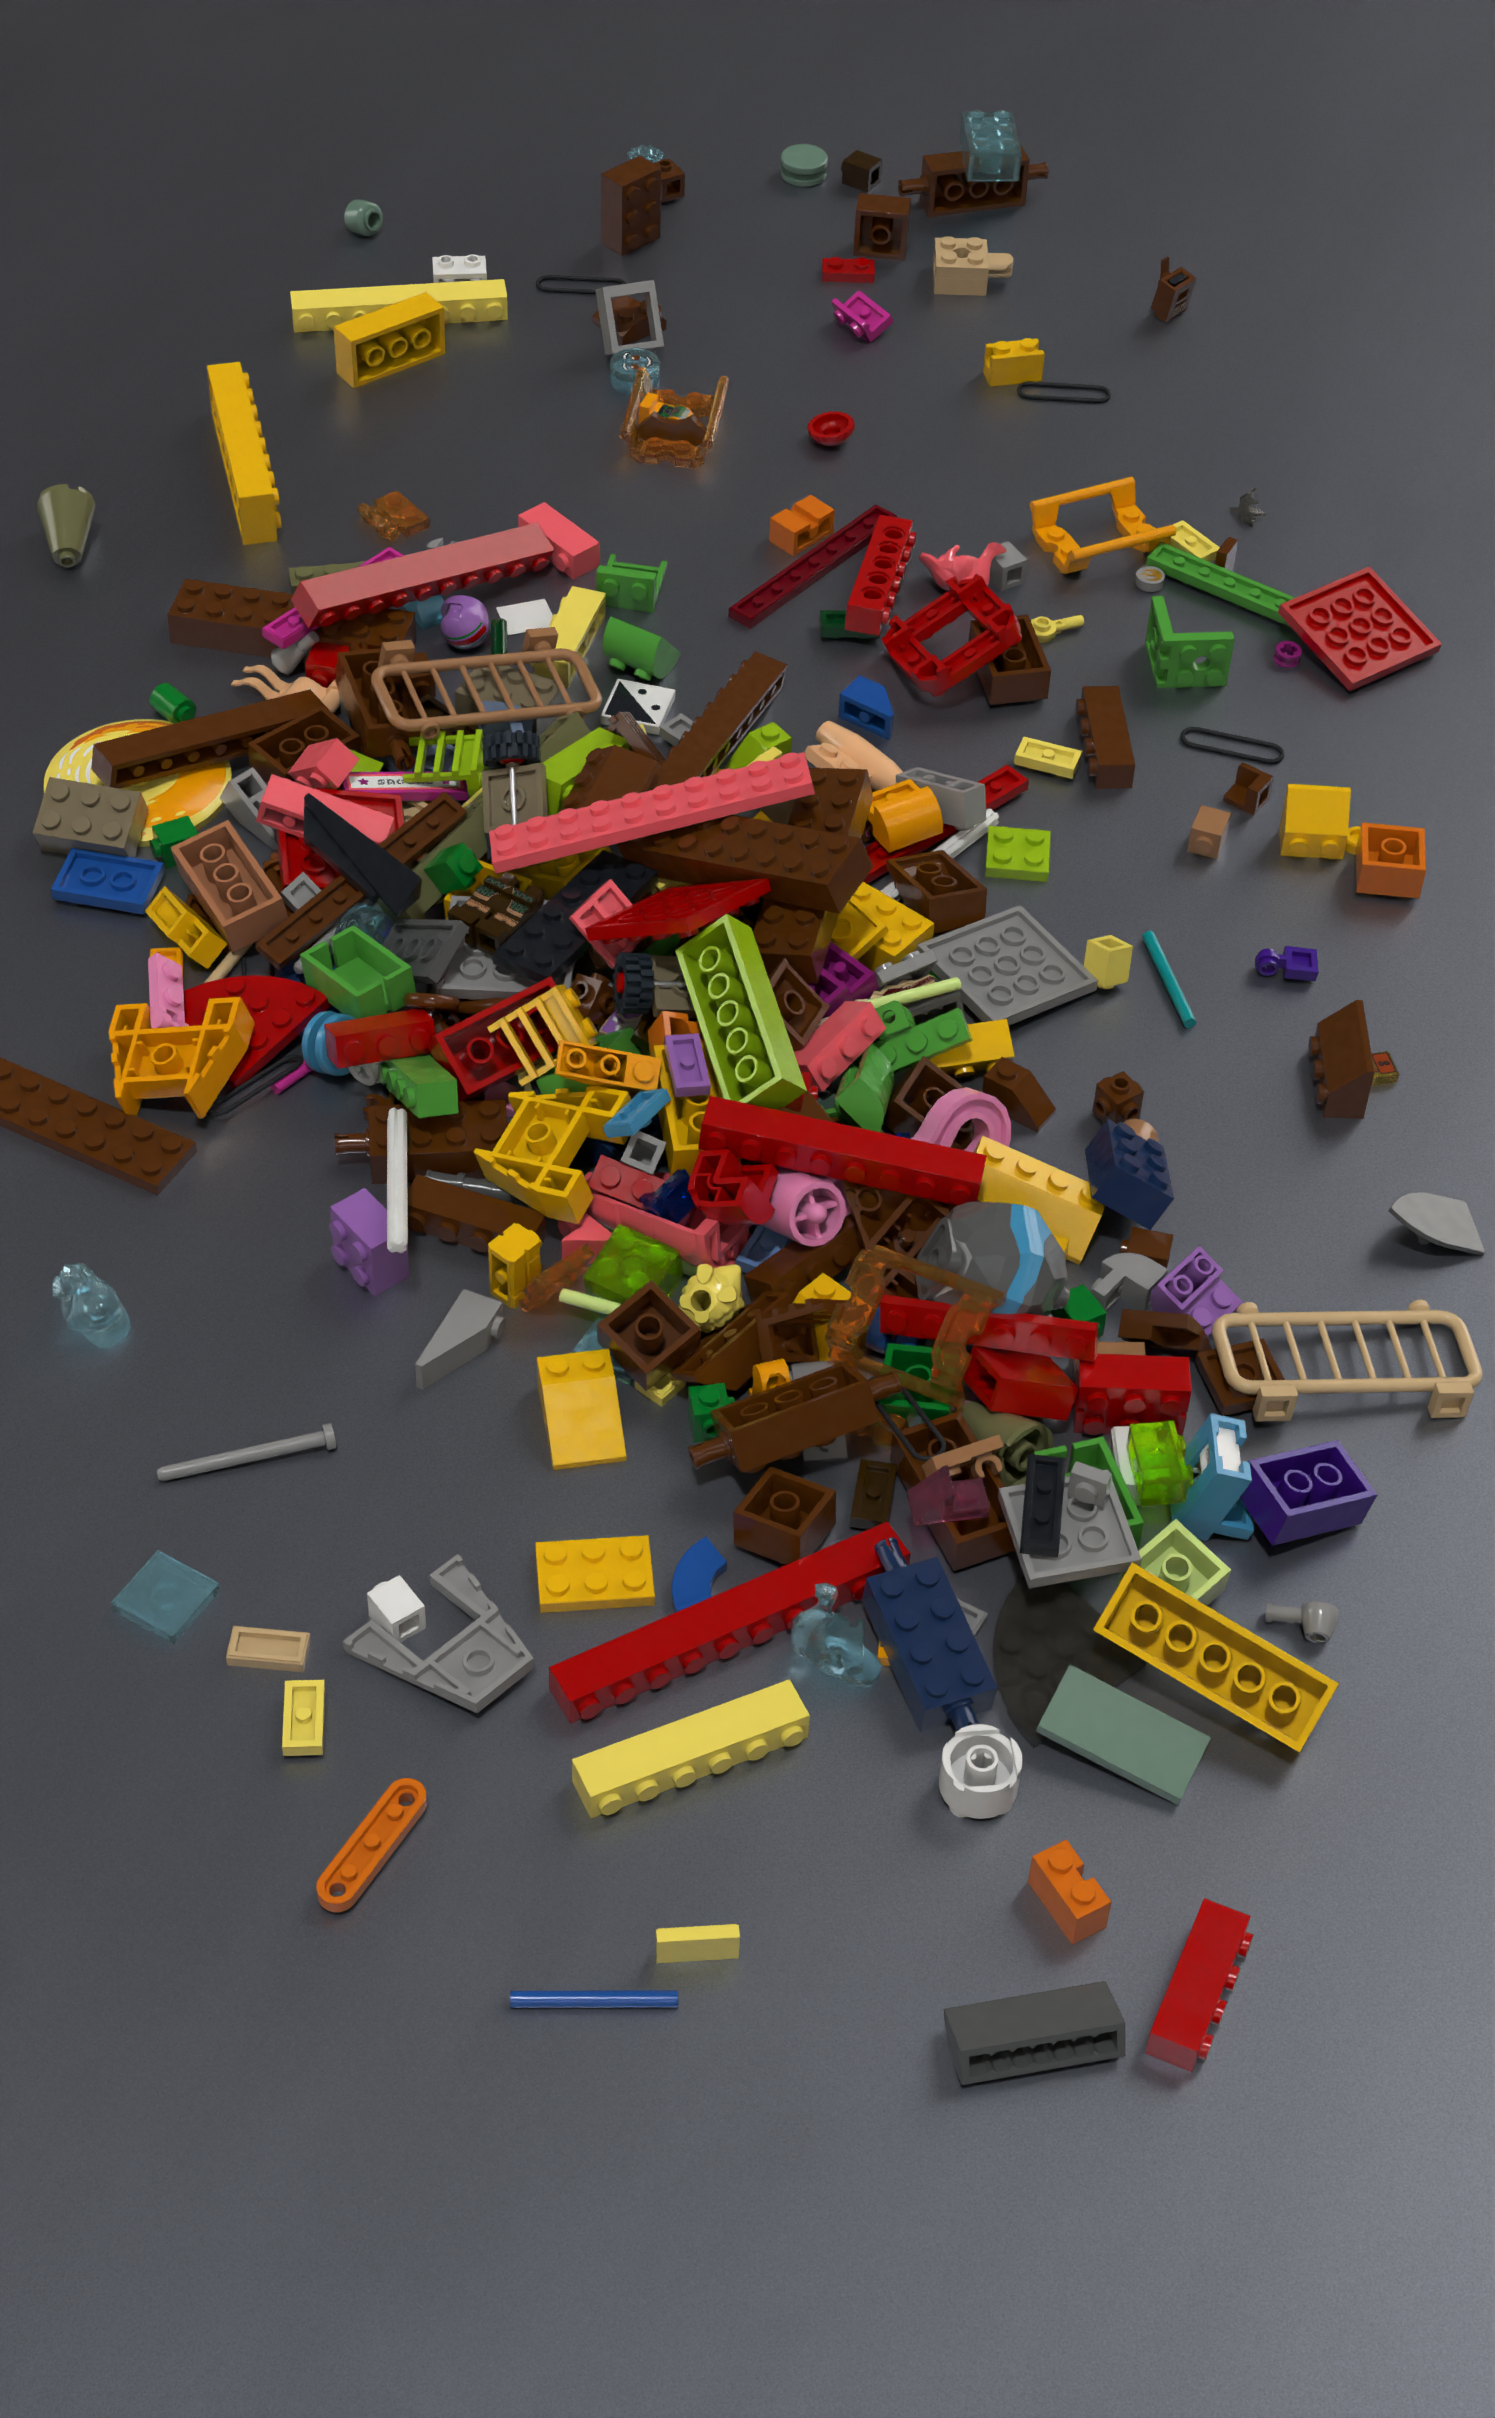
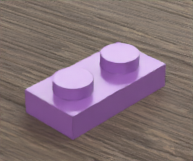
[664,1033,711,1097]

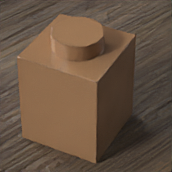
[1187,805,1231,859]

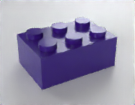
[1239,1440,1377,1546]

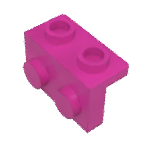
[831,290,894,343]

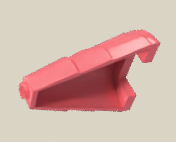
[585,1172,752,1268]

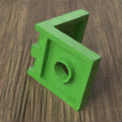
[1145,596,1235,688]

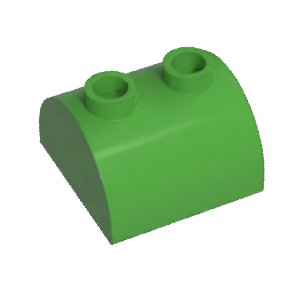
[602,616,681,682]

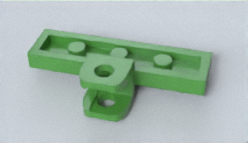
[841,1000,973,1076]

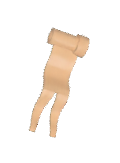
[231,665,340,714]

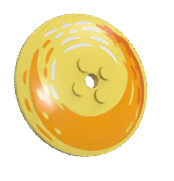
[43,719,232,847]

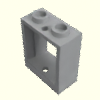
[595,280,664,359]

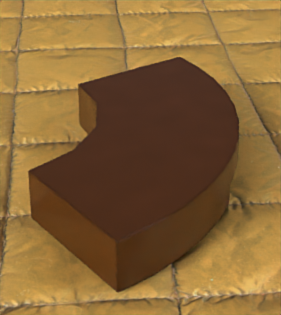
[633,411,712,450]

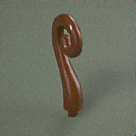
[403,993,507,1015]

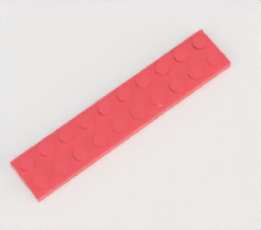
[489,752,815,874]

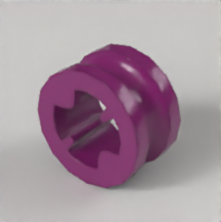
[1273,641,1302,668]

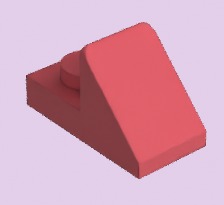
[558,1212,617,1264]

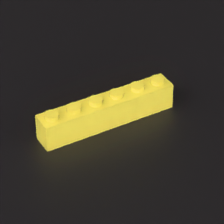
[572,1679,810,1819]

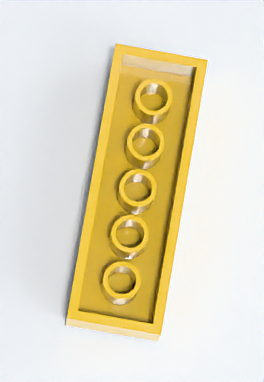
[1093,1562,1340,1753]

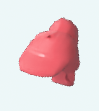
[919,542,1007,591]

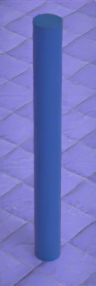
[510,1990,678,2008]

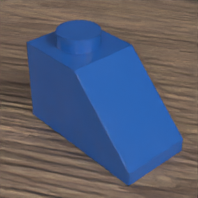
[838,675,894,740]

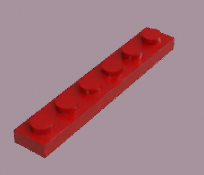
[880,1295,1098,1362]

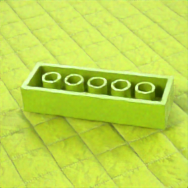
[675,914,807,1109]

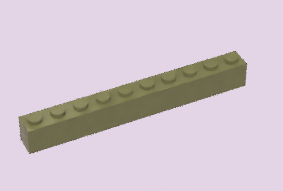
[377,712,590,925]

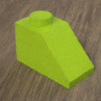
[723,722,792,770]

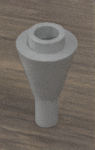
[271,631,319,675]

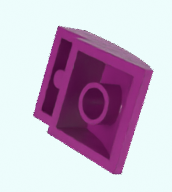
[807,941,879,1029]

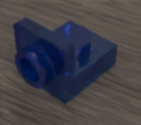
[639,1169,695,1224]

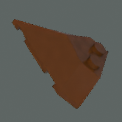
[841,1180,981,1299]

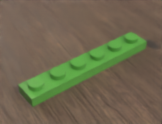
[1146,542,1295,627]

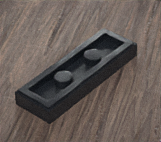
[1019,1454,1066,1558]

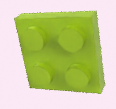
[985,826,1051,882]

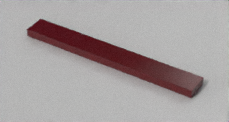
[728,504,898,629]

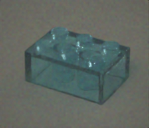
[960,110,1022,181]

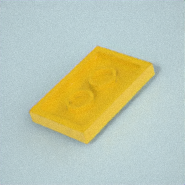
[535,1535,655,1613]

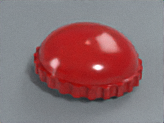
[807,411,855,446]

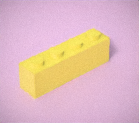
[531,586,606,688]

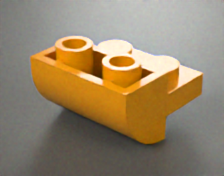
[867,779,943,853]

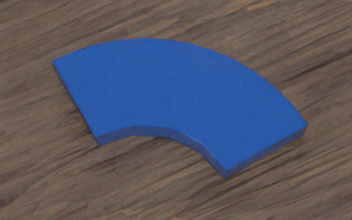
[672,1537,727,1612]

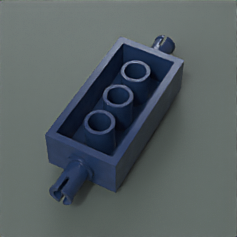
[862,1538,998,1732]

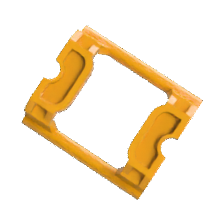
[1029,476,1176,574]

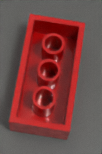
[427,976,559,1102]

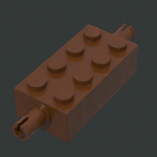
[898,144,1049,217]
[335,640,421,771]
[334,1099,510,1184]
[688,1361,902,1473]

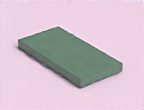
[1036,1664,1211,1805]

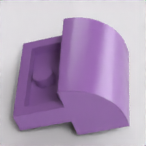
[1150,1246,1243,1336]

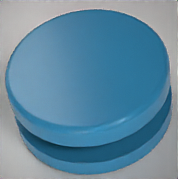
[302,1011,355,1076]

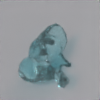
[51,1263,131,1349]
[790,1582,882,1687]

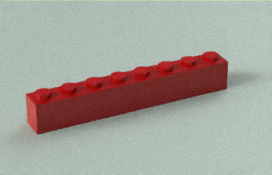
[698,1096,987,1206]

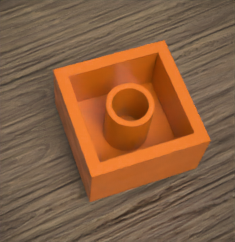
[1356,822,1426,898]

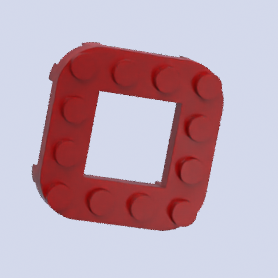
[881,574,1022,697]

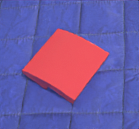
[569,879,642,969]

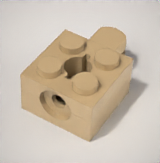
[933,236,1014,296]

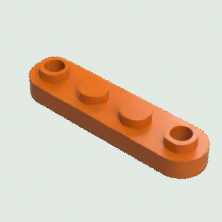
[316,1778,427,1912]

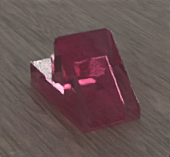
[907,1465,990,1526]

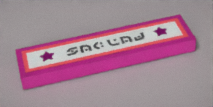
[340,771,469,801]

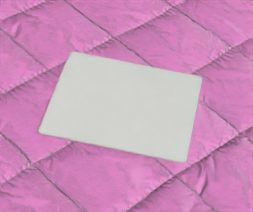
[496,599,553,635]

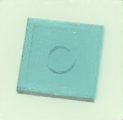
[111,1550,220,1644]

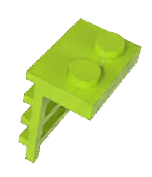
[403,729,492,799]

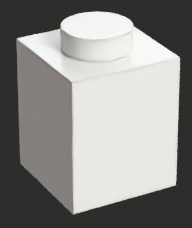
[367,1575,426,1642]

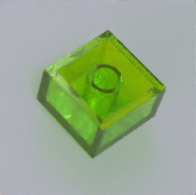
[583,1224,683,1304]

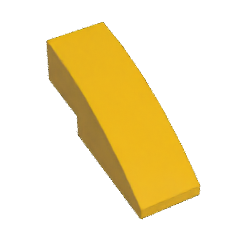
[145,886,228,969]

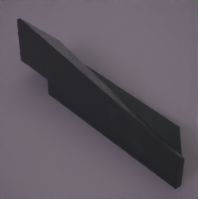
[304,793,422,917]

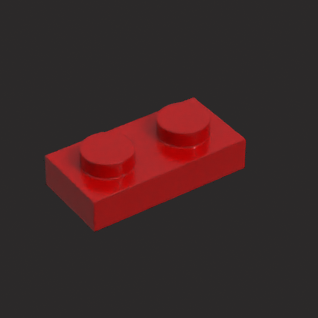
[822,257,875,283]

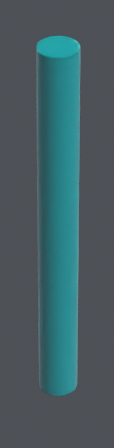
[1142,931,1197,1028]

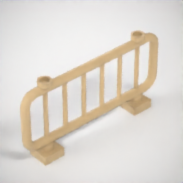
[1212,1300,1483,1421]

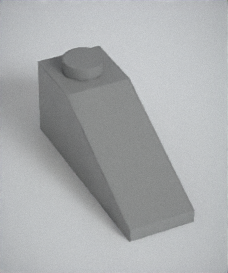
[220,767,278,850]
[896,767,987,831]
[415,1289,506,1389]

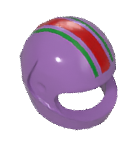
[440,595,490,650]

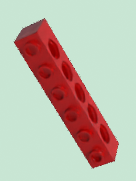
[845,515,917,636]

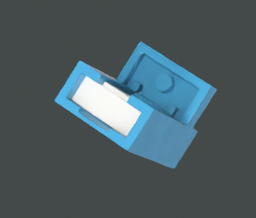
[1168,1413,1254,1541]

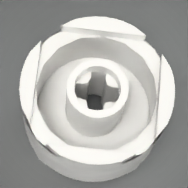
[939,1724,1022,1819]

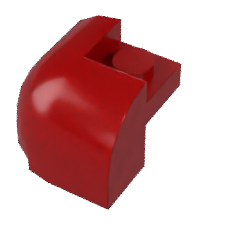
[687,1149,779,1226]

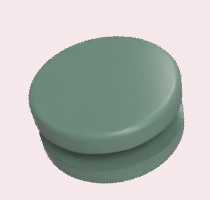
[780,144,828,187]

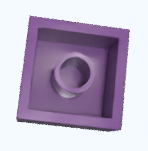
[329,1188,409,1296]

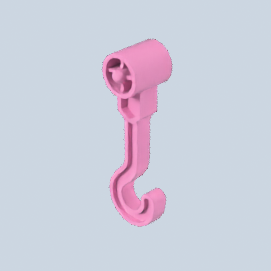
[761,1087,1011,1247]

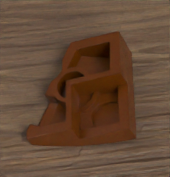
[1118,1309,1212,1353]

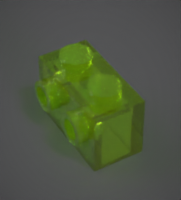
[1126,1421,1193,1507]

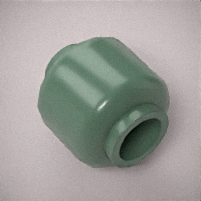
[344,199,383,236]

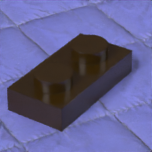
[850,1459,897,1529]

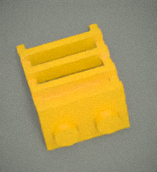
[487,984,598,1087]

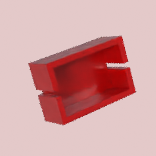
[1072,1353,1192,1438]

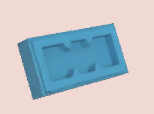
[603,1088,671,1138]

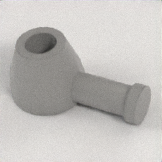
[1265,1601,1339,1643]

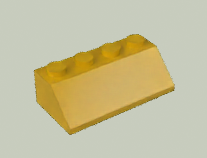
[974,1135,1105,1265]

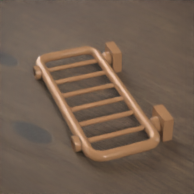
[371,627,602,739]

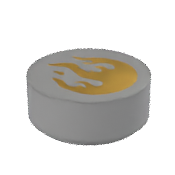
[1135,566,1165,592]

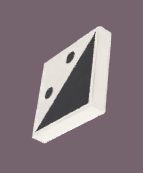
[600,679,675,735]

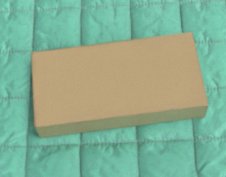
[226,1626,311,1673]

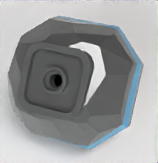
[915,1202,1070,1355]

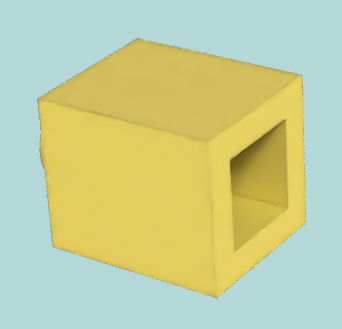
[1084,935,1133,989]

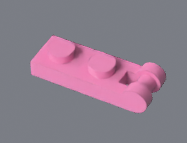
[148,953,189,1028]

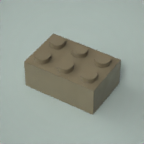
[455,666,564,736]
[32,777,149,858]

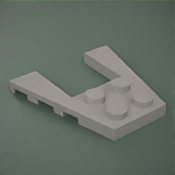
[342,1554,535,1713]

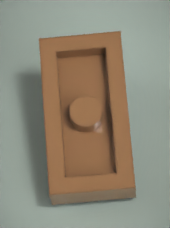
[922,1434,1004,1481]

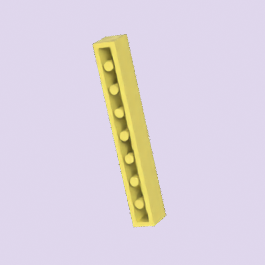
[290,279,508,333]

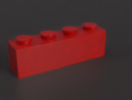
[1145,1898,1254,2073]

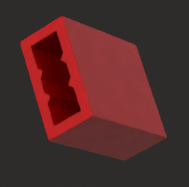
[962,1346,1079,1421]

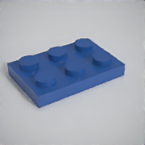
[51,847,165,914]

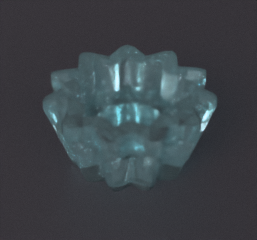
[627,144,664,163]

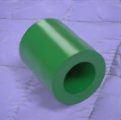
[149,683,196,724]

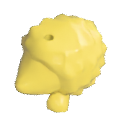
[678,1264,745,1333]

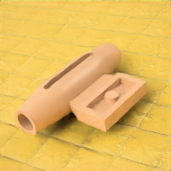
[805,721,903,792]

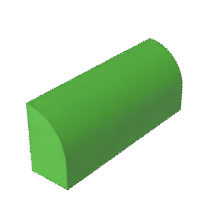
[834,1043,895,1132]

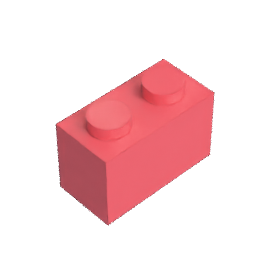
[288,738,359,789]

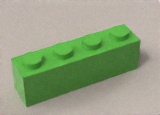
[378,1054,459,1118]

